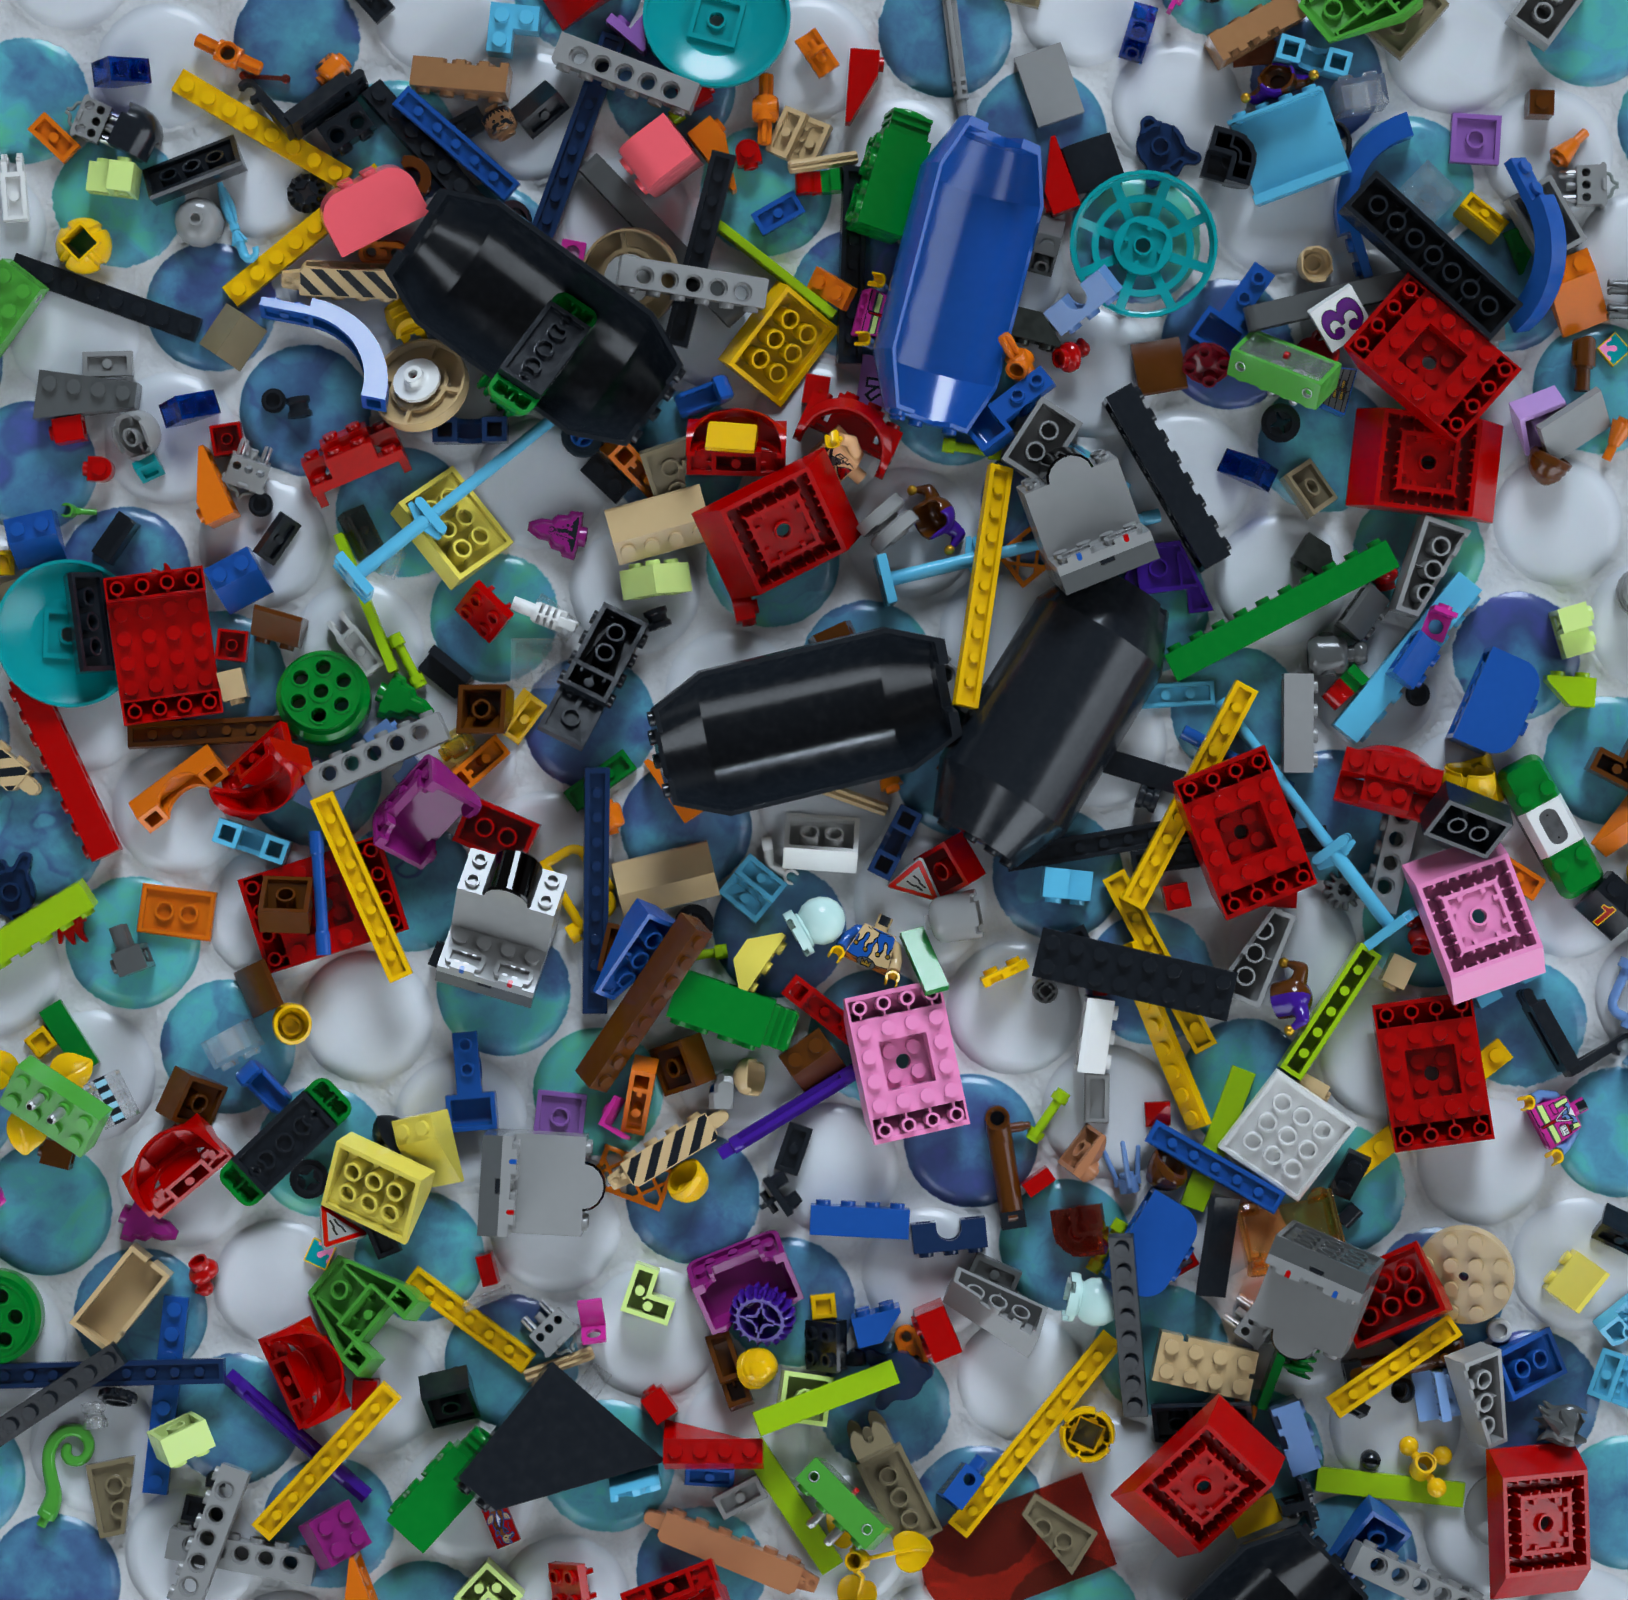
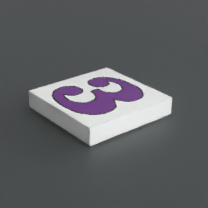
[1307,283,1369,353]

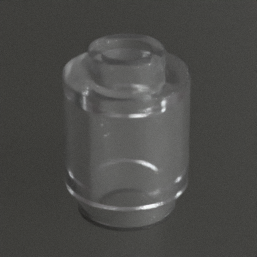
[376,547,408,580]

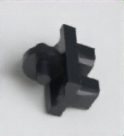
[759,1171,803,1217]

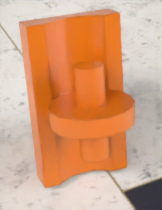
[795,28,840,79]

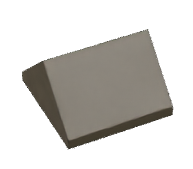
[199,303,268,371]
[1279,458,1338,520]

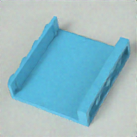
[1227,84,1352,207]

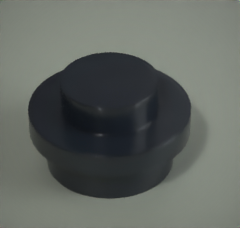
[261,388,286,413]
[248,493,274,517]
[1405,683,1430,706]
[1391,1378,1415,1403]

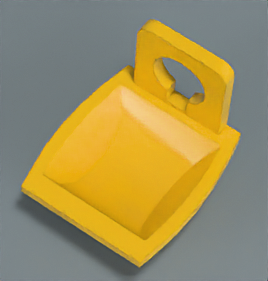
[384,298,429,344]

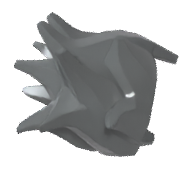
[1533,1400,1588,1447]

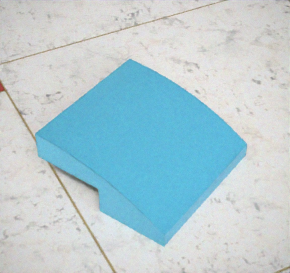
[719,853,788,924]
[1587,1347,1628,1409]

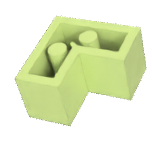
[86,156,142,200]
[619,558,692,601]
[1548,601,1596,660]
[620,1260,676,1326]
[453,1557,525,1600]

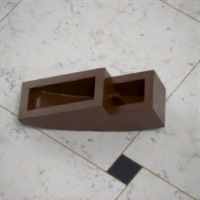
[705,1330,755,1412]

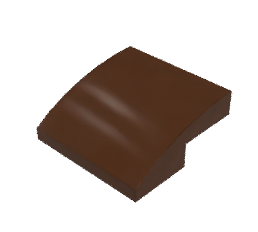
[1130,337,1188,396]
[233,959,284,1018]

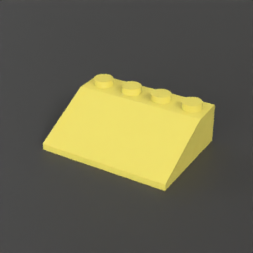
[390,465,514,591]
[321,1131,435,1245]

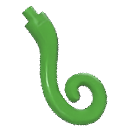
[36,1423,95,1528]

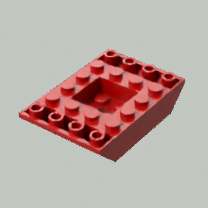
[1343,273,1522,443]
[1345,407,1503,524]
[691,447,861,599]
[1172,745,1318,921]
[237,837,410,973]
[1372,994,1495,1153]
[1110,1393,1286,1558]
[1486,1443,1591,1600]

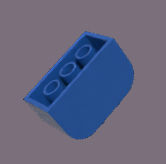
[1445,646,1540,755]
[1101,1186,1197,1297]

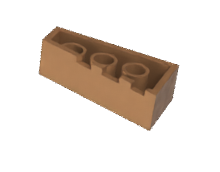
[1204,0,1306,71]
[409,55,513,105]

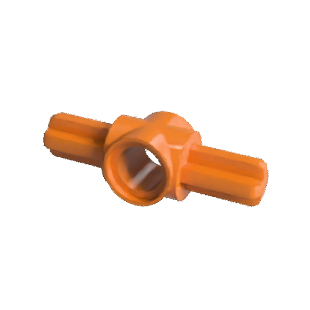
[194,33,264,76]
[752,73,779,146]
[998,332,1035,381]

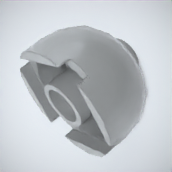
[174,197,225,248]
[112,410,162,461]

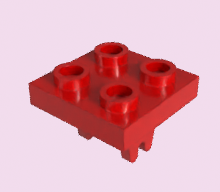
[454,580,514,644]
[548,1561,597,1600]

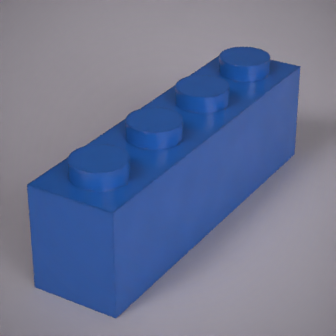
[809,1199,910,1240]

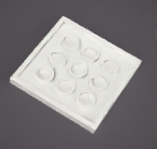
[1218,1068,1357,1202]

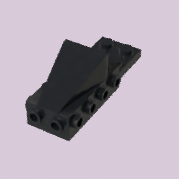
[537,602,648,752]

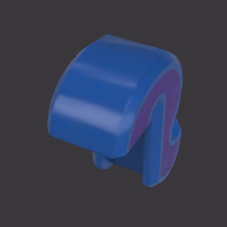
[674,375,734,419]
[236,1059,292,1114]

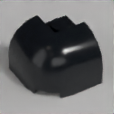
[107,102,164,163]
[1199,125,1257,189]

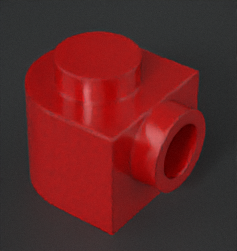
[735,139,763,171]
[82,456,115,483]
[731,597,759,627]

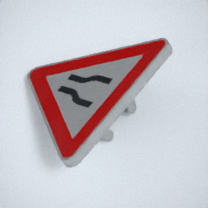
[887,857,940,900]
[319,1205,367,1250]

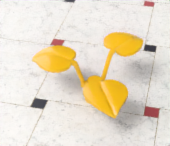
[0,1050,93,1155]
[826,1514,933,1600]

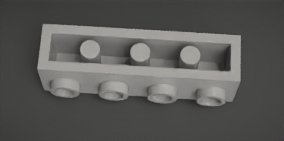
[1281,673,1318,773]

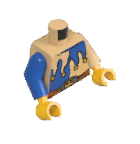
[827,914,903,988]

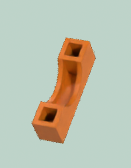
[128,744,229,834]

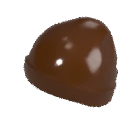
[1528,446,1572,486]
[1146,1149,1187,1191]

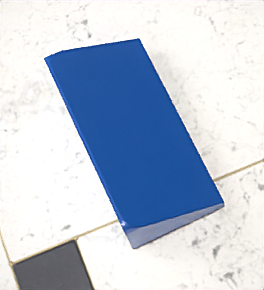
[684,1469,735,1488]

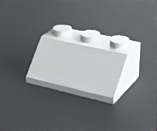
[782,813,860,873]
[1074,996,1119,1075]

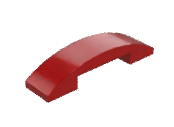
[781,974,849,1046]

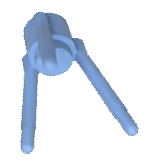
[1103,1141,1142,1194]

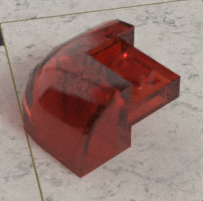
[1050,1203,1109,1257]

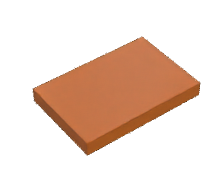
[137,883,218,941]

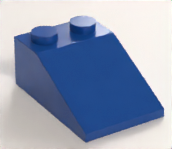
[1497,1326,1568,1402]

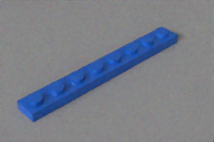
[142,1294,190,1495]

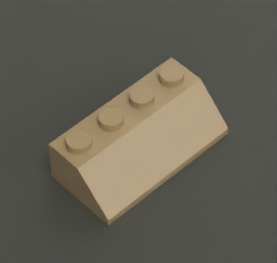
[604,484,705,566]

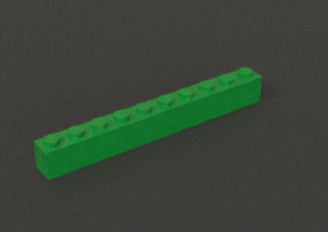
[1164,538,1400,682]

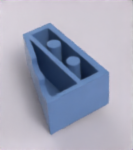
[1267,1394,1323,1477]

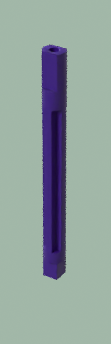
[716,1063,856,1160]
[224,1369,373,1503]

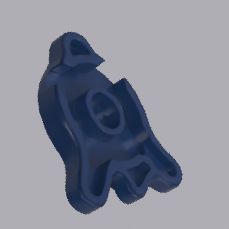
[1136,116,1202,189]
[0,852,37,921]
[865,1349,934,1410]

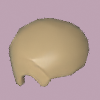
[1296,245,1333,283]
[733,1058,765,1096]

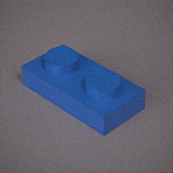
[751,190,806,237]

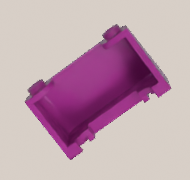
[372,754,482,870]
[687,1230,804,1335]

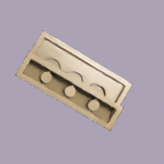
[611,840,720,917]

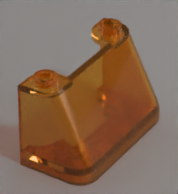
[1237,1187,1345,1277]

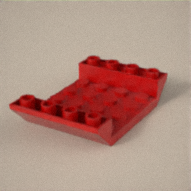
[103,565,224,726]

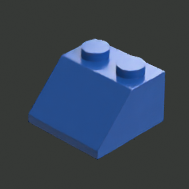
[3,509,67,570]
[203,546,274,615]
[1385,630,1441,690]

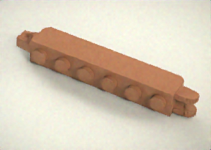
[643,1507,820,1594]

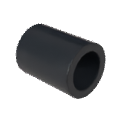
[1336,1202,1363,1229]

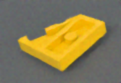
[980,956,1029,988]

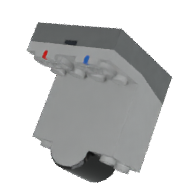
[1016,447,1160,595]
[435,848,568,1008]
[477,1128,608,1237]
[1248,1220,1385,1361]

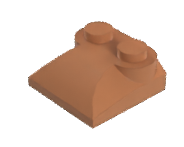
[1057,1123,1106,1182]

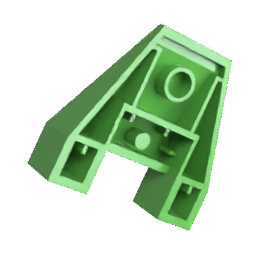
[1298,0,1423,44]
[308,1255,432,1378]

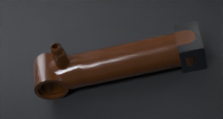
[984,1105,1031,1231]
[1340,1338,1465,1384]

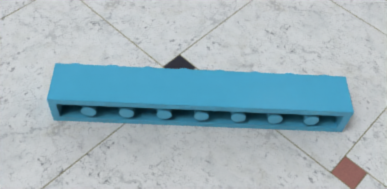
[1331,572,1482,744]

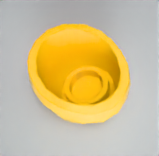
[272,1003,312,1045]
[667,1159,709,1203]
[737,1347,778,1390]

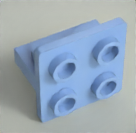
[1411,1367,1461,1422]

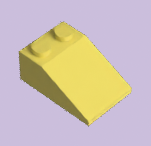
[391,1108,464,1188]
[1542,1249,1610,1314]

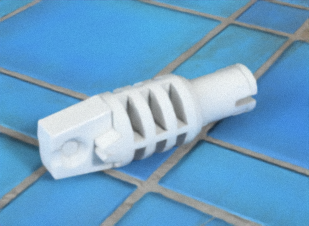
[510,596,578,633]

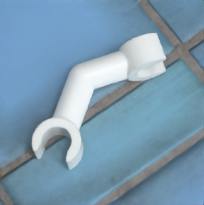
[761,836,799,885]

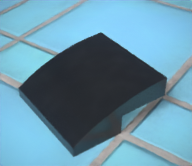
[1061,132,1124,195]

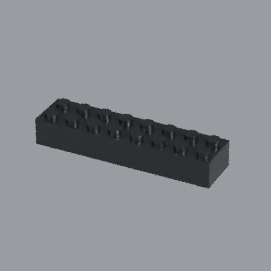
[1338,170,1523,341]
[1102,383,1231,573]
[1032,927,1238,1022]

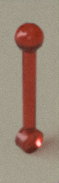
[239,71,291,84]

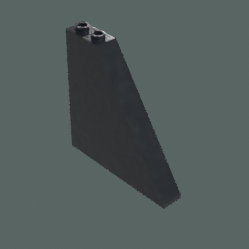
[453,1362,663,1512]

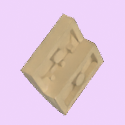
[765,105,833,172]

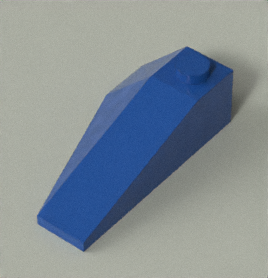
[593,898,675,1000]
[1328,1495,1412,1578]

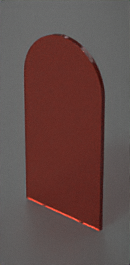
[922,1472,1117,1600]

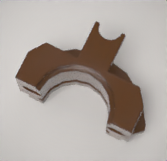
[401,155,432,197]

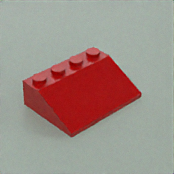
[1353,1240,1453,1349]

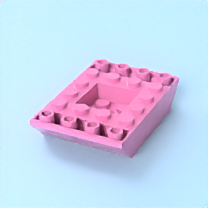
[1401,843,1546,1005]
[843,982,970,1145]

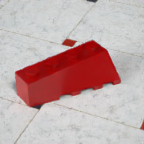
[663,1420,764,1469]

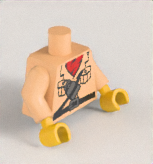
[809,425,867,484]

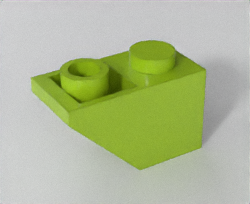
[1543,671,1597,708]

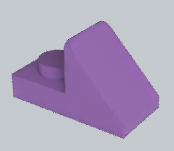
[605,13,647,56]

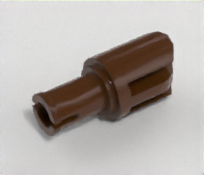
[1571,336,1596,392]

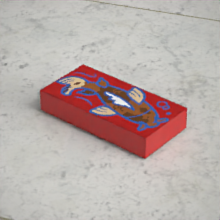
[481,1507,521,1549]

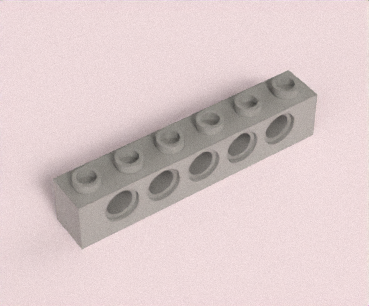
[551,31,701,117]
[616,255,769,314]
[303,710,452,799]
[1364,791,1420,915]
[167,1462,252,1600]
[164,1522,317,1586]
[1343,1539,1484,1600]

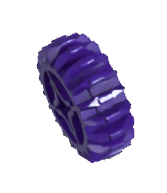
[729,1281,796,1347]

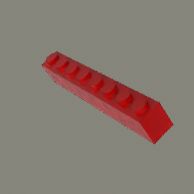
[8,681,123,862]

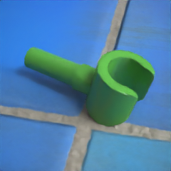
[61,503,97,519]

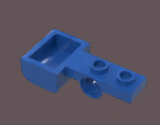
[1187,262,1275,355]
[967,365,1056,457]
[445,1031,499,1133]

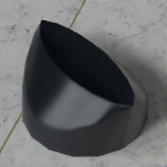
[372,1115,401,1154]

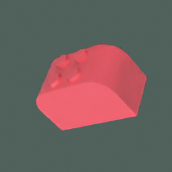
[618,113,704,198]
[320,164,429,258]

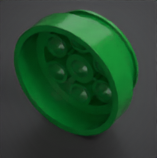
[276,650,372,746]
[0,1268,45,1364]

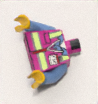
[851,271,889,350]
[1517,1090,1589,1166]

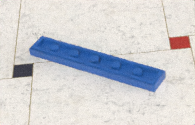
[392,86,521,202]
[1144,1119,1286,1214]

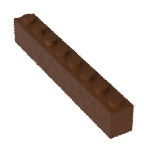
[575,912,713,1093]

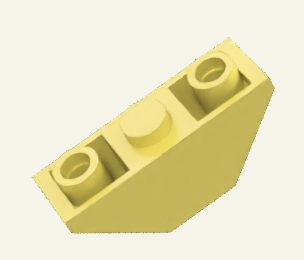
[733,933,787,993]

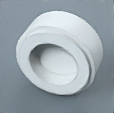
[1486,1317,1512,1343]

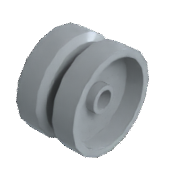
[856,492,919,554]

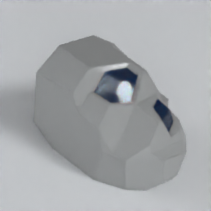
[709,1069,734,1109]

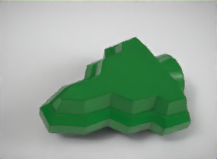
[375,672,435,720]

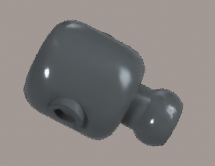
[1307,632,1367,677]

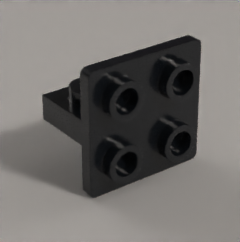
[804,1319,847,1374]
[1275,1475,1320,1530]

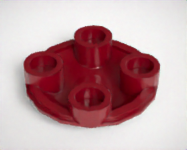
[1182,342,1230,388]

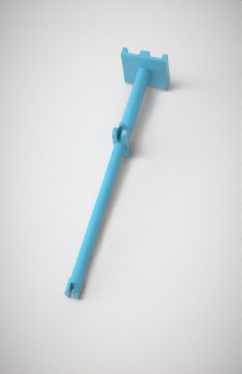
[333,418,554,604]
[873,508,1162,607]
[1215,697,1419,951]

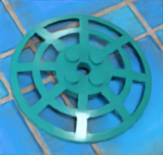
[1069,170,1218,319]

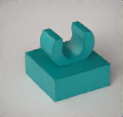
[132,453,166,484]

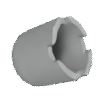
[924,889,984,943]

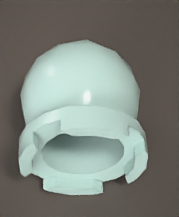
[782,896,845,957]
[1061,1272,1115,1326]

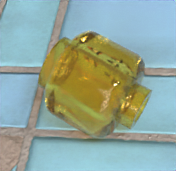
[438,728,476,764]

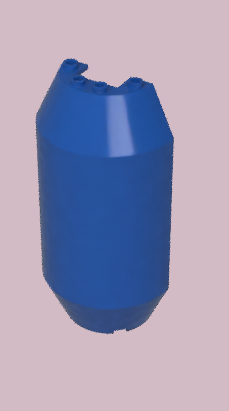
[873,115,1044,436]

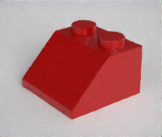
[913,831,986,896]

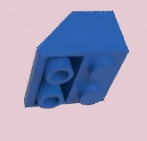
[851,1299,901,1348]

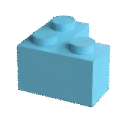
[486,2,542,59]
[1040,867,1093,906]

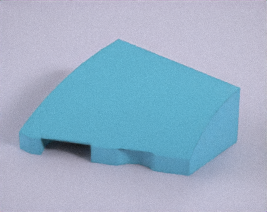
[1592,1293,1628,1346]
[609,1465,662,1503]

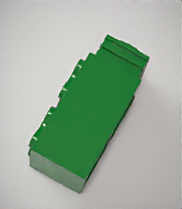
[845,107,933,245]
[666,970,799,1052]
[387,1425,490,1553]

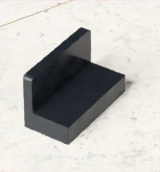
[511,80,570,139]
[91,511,141,566]
[418,645,474,699]
[1591,1203,1628,1255]

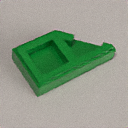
[1502,228,1532,275]

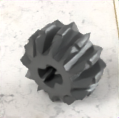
[1322,870,1360,911]

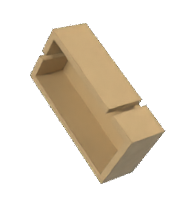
[69,1242,174,1349]
[1149,1328,1259,1401]

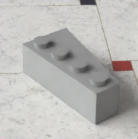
[1444,1341,1508,1449]

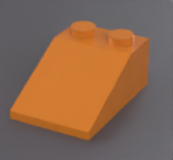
[1551,248,1609,338]
[196,445,241,529]
[345,1551,378,1600]

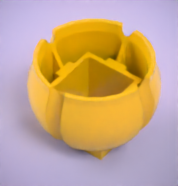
[55,217,113,274]
[1441,762,1497,799]
[1059,1406,1116,1463]

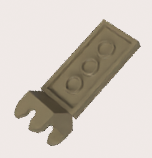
[847,1409,943,1539]

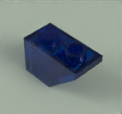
[1118,1,1158,64]
[91,56,152,88]
[159,389,221,429]
[1217,448,1279,492]

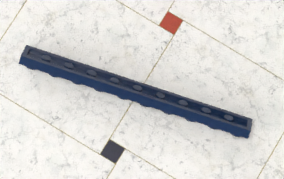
[532,31,626,239]
[582,767,610,1014]
[0,1358,226,1389]

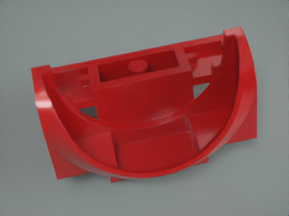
[792,390,903,480]
[686,408,787,476]
[301,420,412,509]
[209,721,313,821]
[1333,745,1444,822]
[121,1113,235,1219]
[258,1315,351,1430]
[620,1558,731,1600]

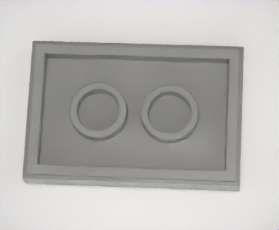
[1014,42,1085,129]
[1536,387,1611,459]

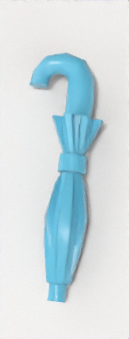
[217,182,260,263]

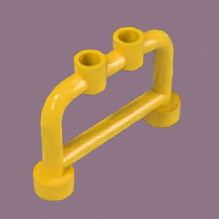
[527,844,616,944]

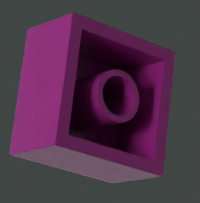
[298,1499,372,1570]

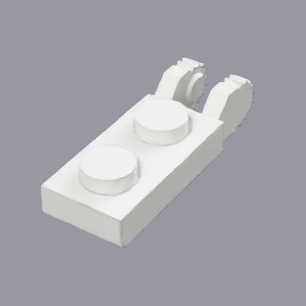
[0,153,30,223]
[326,610,385,678]

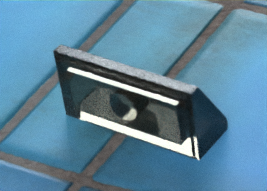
[337,504,383,561]

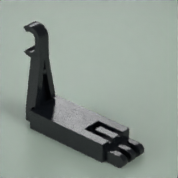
[238,69,369,141]
[1516,988,1628,1077]

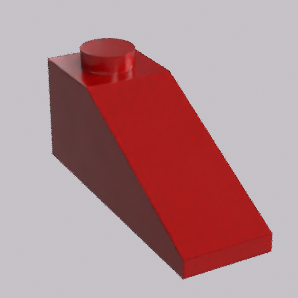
[845,48,884,126]
[1043,135,1081,218]

